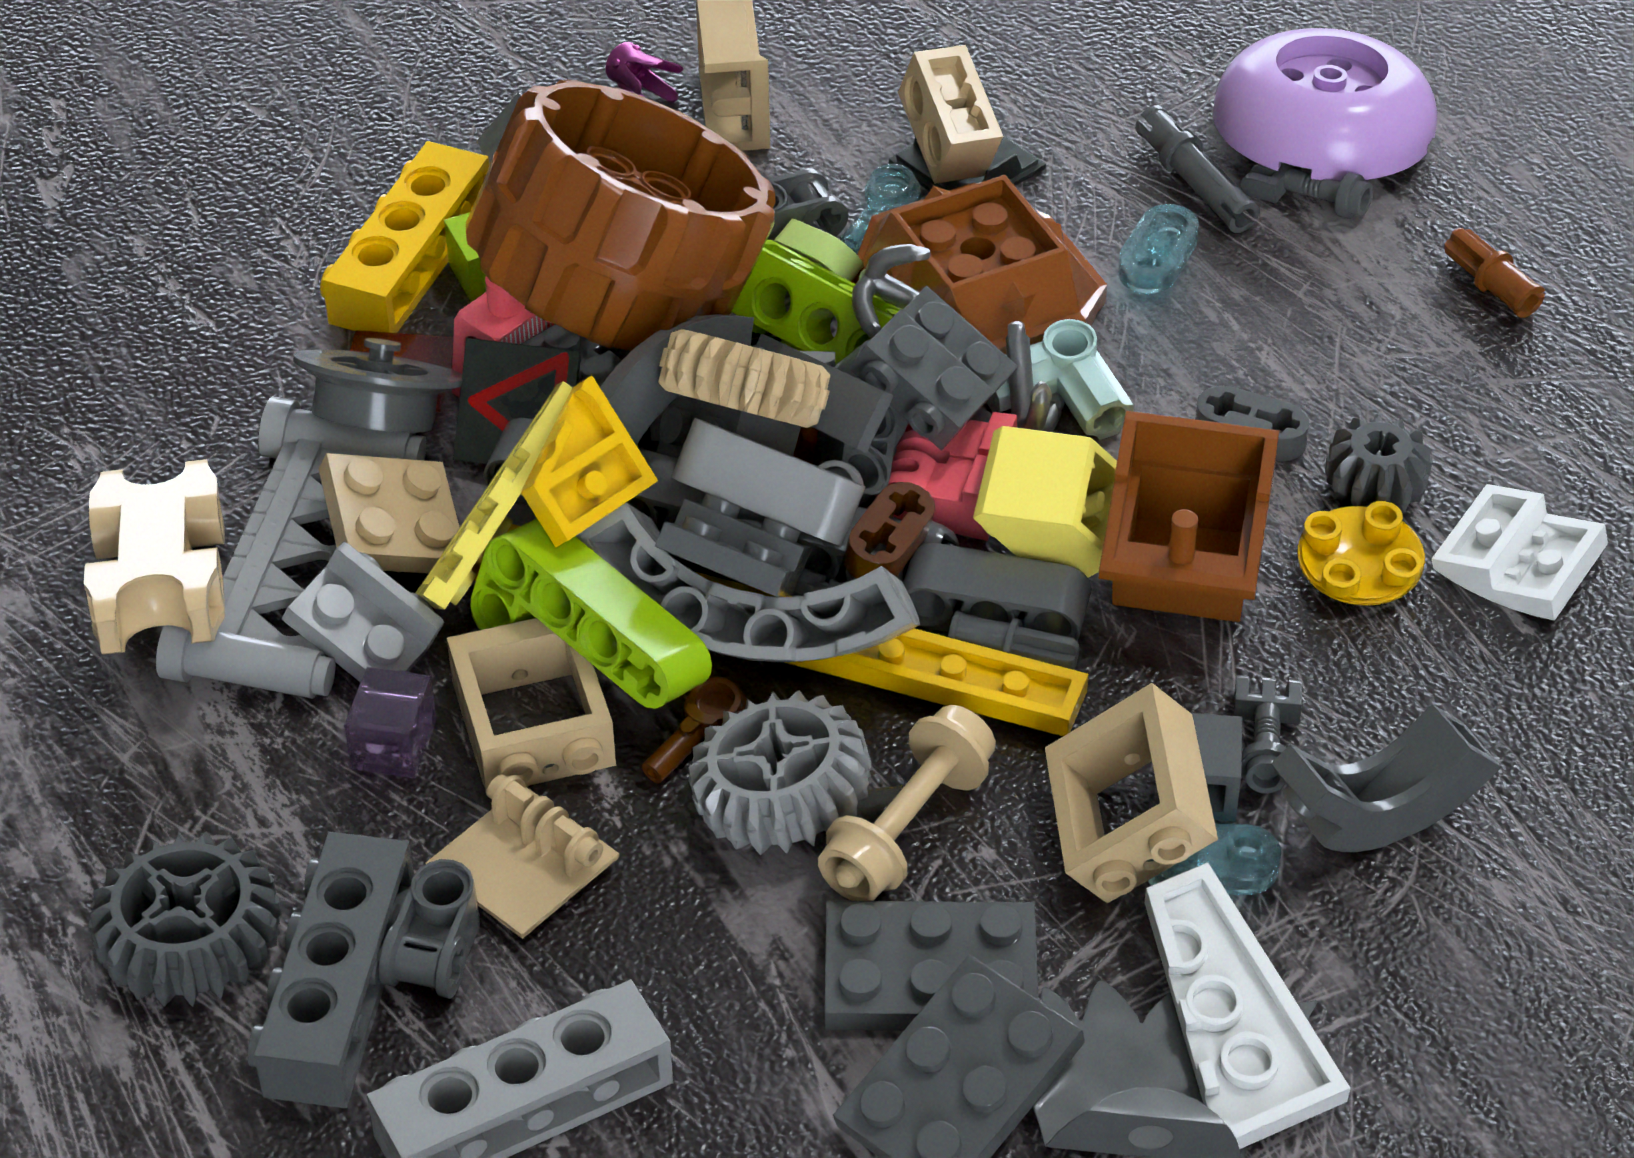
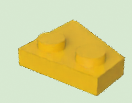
[521,376,658,548]

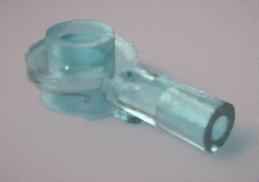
[840,164,921,253]

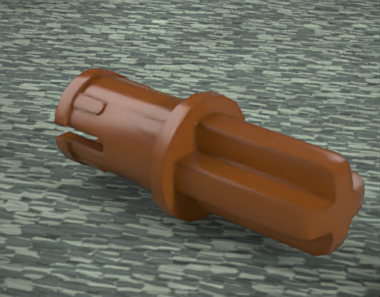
[1444,228,1545,318]

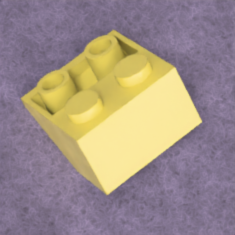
[973,426,1117,578]

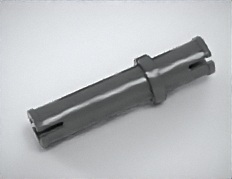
[1135,105,1260,233]

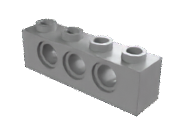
[367,979,673,1158]

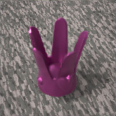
[605,42,683,102]

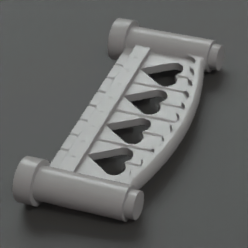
[156,396,426,699]

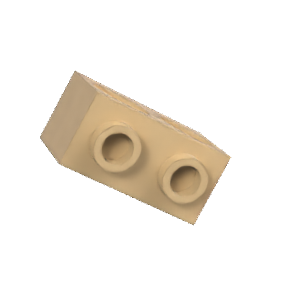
[898,45,1003,184]

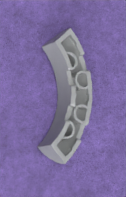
[576,502,920,662]

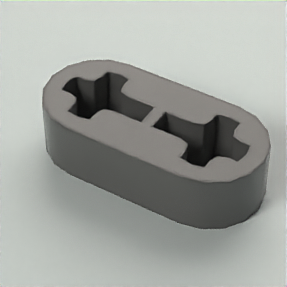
[1195,385,1310,462]

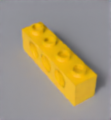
[320,141,489,341]

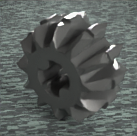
[1325,414,1433,514]

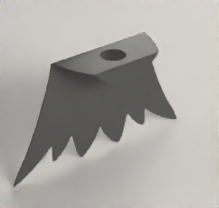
[1033,980,1318,1158]

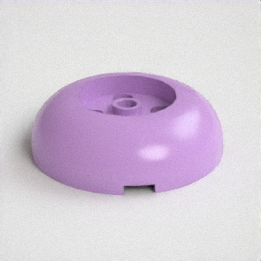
[1213,28,1437,181]

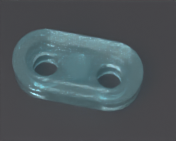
[1118,204,1199,295]
[1147,824,1281,895]

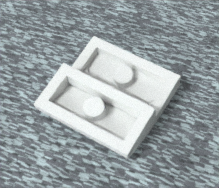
[1432,484,1608,621]

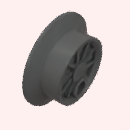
[293,338,463,433]

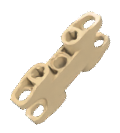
[84,459,225,655]

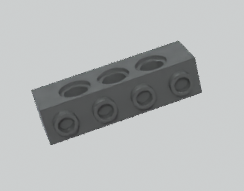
[248,831,414,1108]

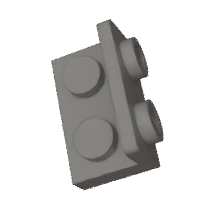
[282,542,444,700]

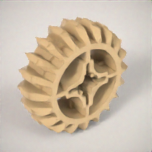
[658,329,830,428]

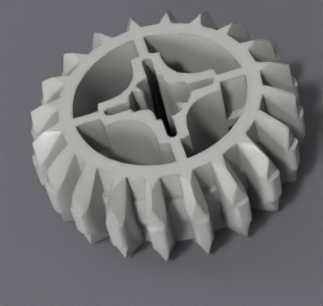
[688,690,872,855]

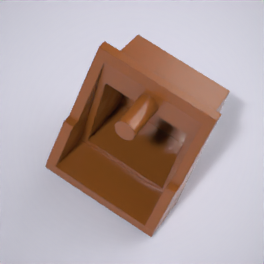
[1098,410,1279,622]

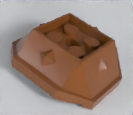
[851,175,1107,354]

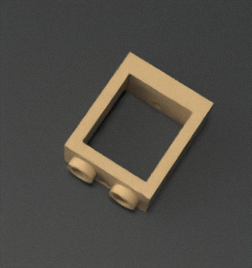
[447,618,616,795]
[1045,683,1218,904]

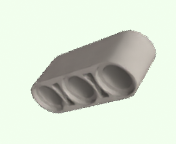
[671,418,866,546]

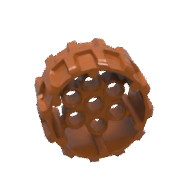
[466,79,776,351]

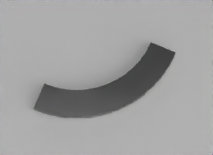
[600,314,754,446]

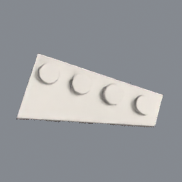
[1144,863,1350,1149]

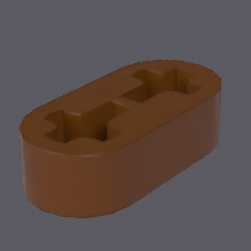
[844,482,935,579]

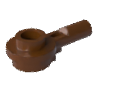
[641,677,747,784]

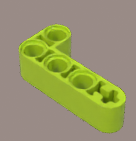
[470,518,712,709]

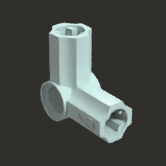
[987,319,1134,440]

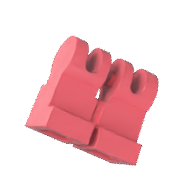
[877,412,1017,541]

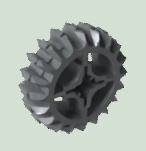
[89,831,281,1007]

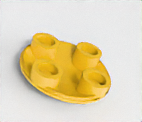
[1297,501,1425,606]

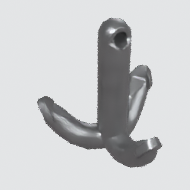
[852,244,965,339]
[971,321,1064,432]

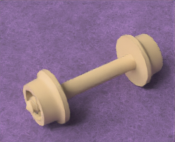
[818,705,996,901]

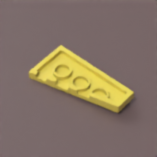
[415,381,573,610]

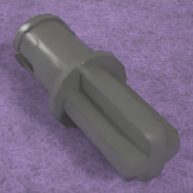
[948,611,1079,670]

